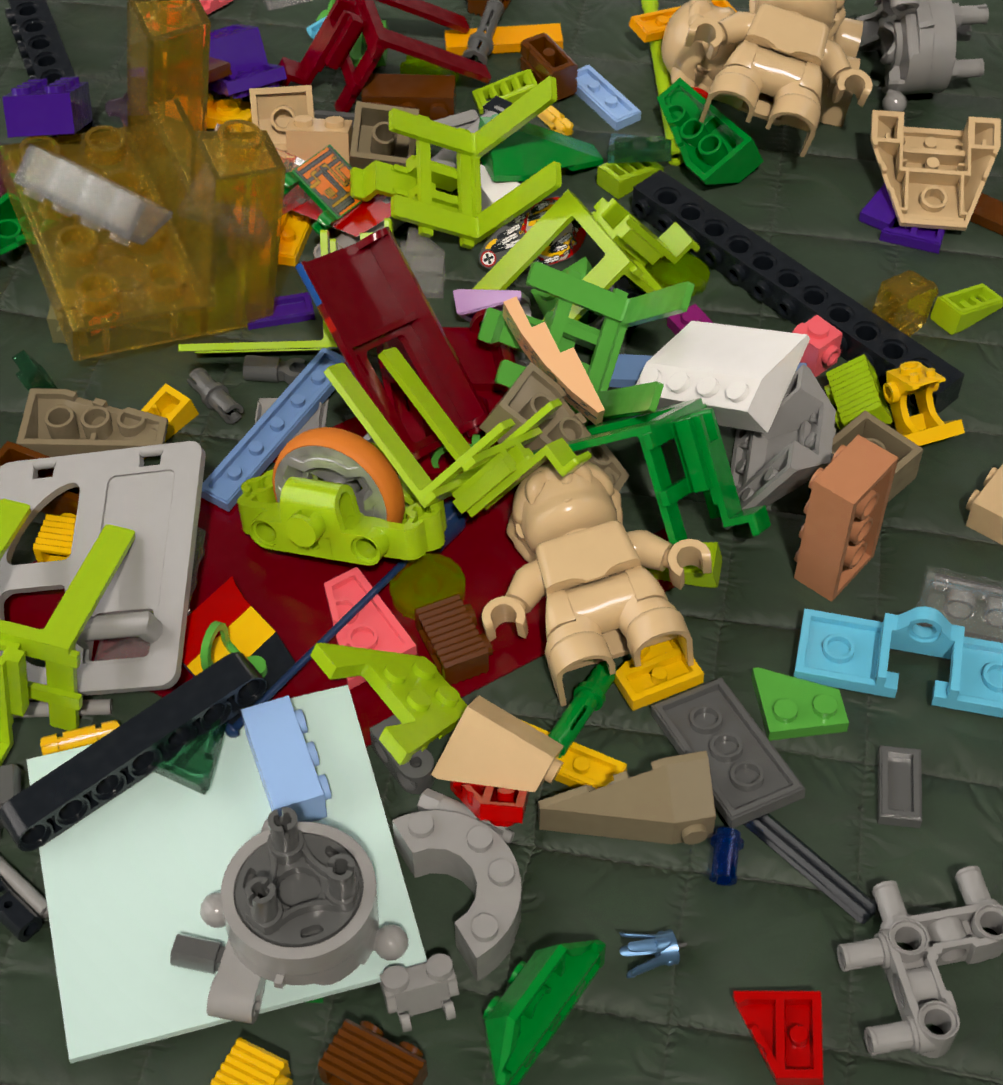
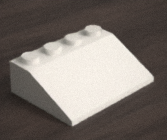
[636,321,810,433]

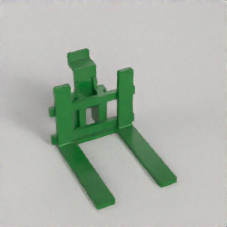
[532,398,771,545]

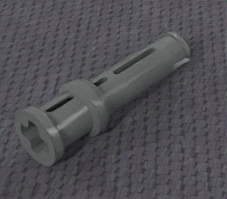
[462,0,504,66]

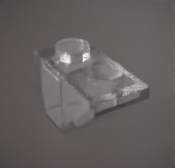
[400,227,446,299]

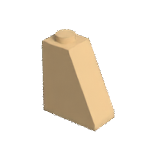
[431,696,564,792]

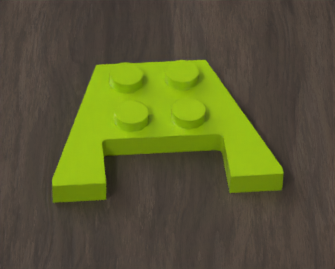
[310,643,468,765]

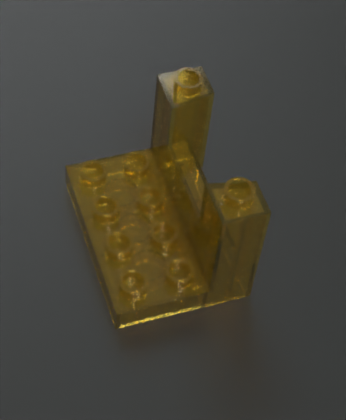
[0,0,286,361]

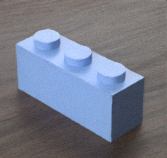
[241,695,332,822]

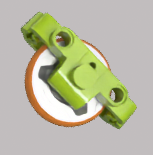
[237,427,447,566]

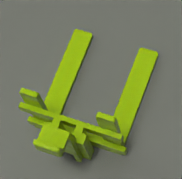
[350,76,562,249]
[473,189,700,321]
[178,218,393,354]
[324,347,592,518]
[0,499,135,766]

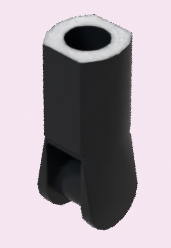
[0,878,43,942]

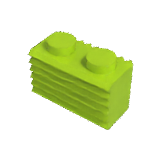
[824,354,893,430]

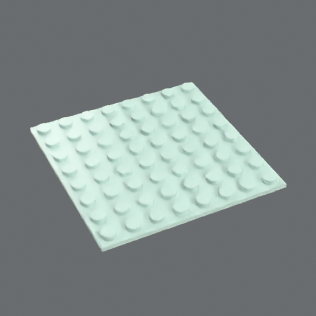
[26,685,427,1063]

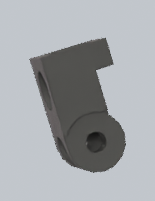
[370,715,434,794]

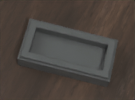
[877,745,922,828]

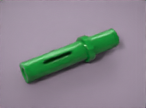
[548,661,617,758]

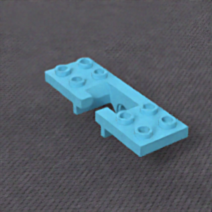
[794,606,1003,718]

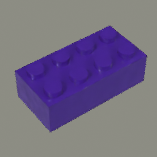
[2,76,93,138]

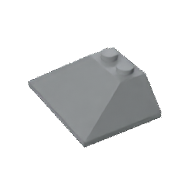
[721,364,836,530]

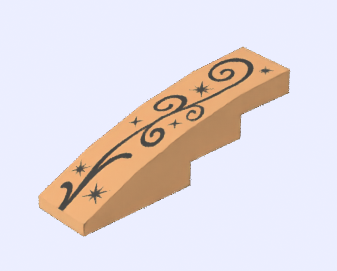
[502,296,605,425]

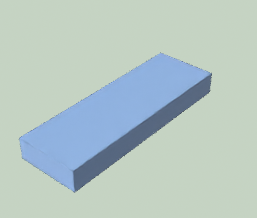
[575,65,641,131]

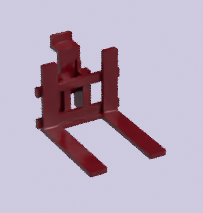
[279,0,491,112]

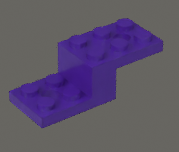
[182,24,287,99]

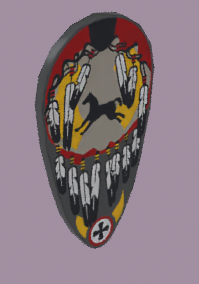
[478,196,587,271]

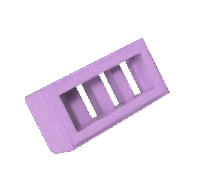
[453,289,531,322]

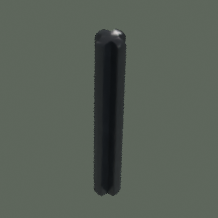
[743,813,877,924]

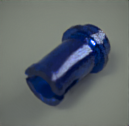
[709,827,744,886]

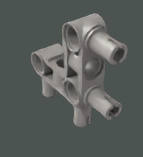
[837,866,1003,1058]

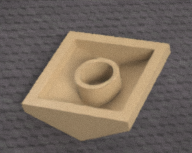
[249,85,315,152]

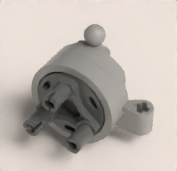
[200,807,409,1024]

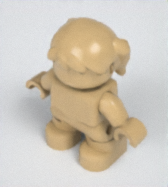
[661,0,863,127]
[684,0,873,157]
[482,461,712,707]

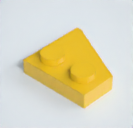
[614,638,704,711]

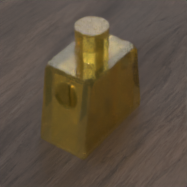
[872,270,938,337]

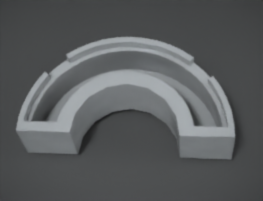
[392,810,521,981]

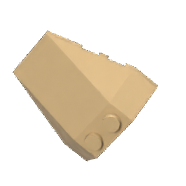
[870,110,1001,231]

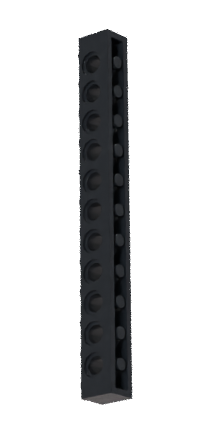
[632,170,965,414]

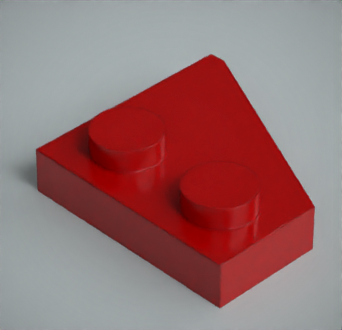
[450,781,530,827]
[733,991,824,1085]

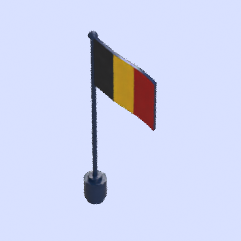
[182,499,468,738]

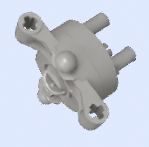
[856,0,989,112]

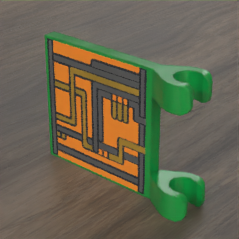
[274,144,364,235]

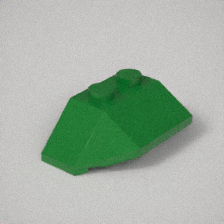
[483,939,606,1085]

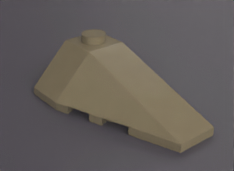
[479,362,630,491]
[16,388,168,457]
[538,751,716,845]

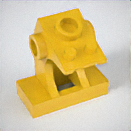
[883,361,965,446]

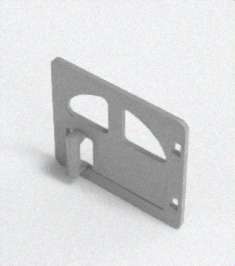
[0,441,206,700]

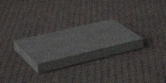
[651,677,805,829]

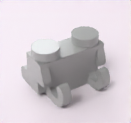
[380,954,459,1033]

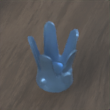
[619,929,687,978]

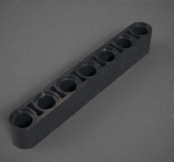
[0,652,267,852]

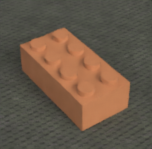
[794,434,899,602]

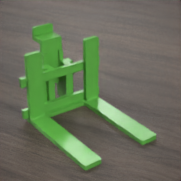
[477,261,695,426]

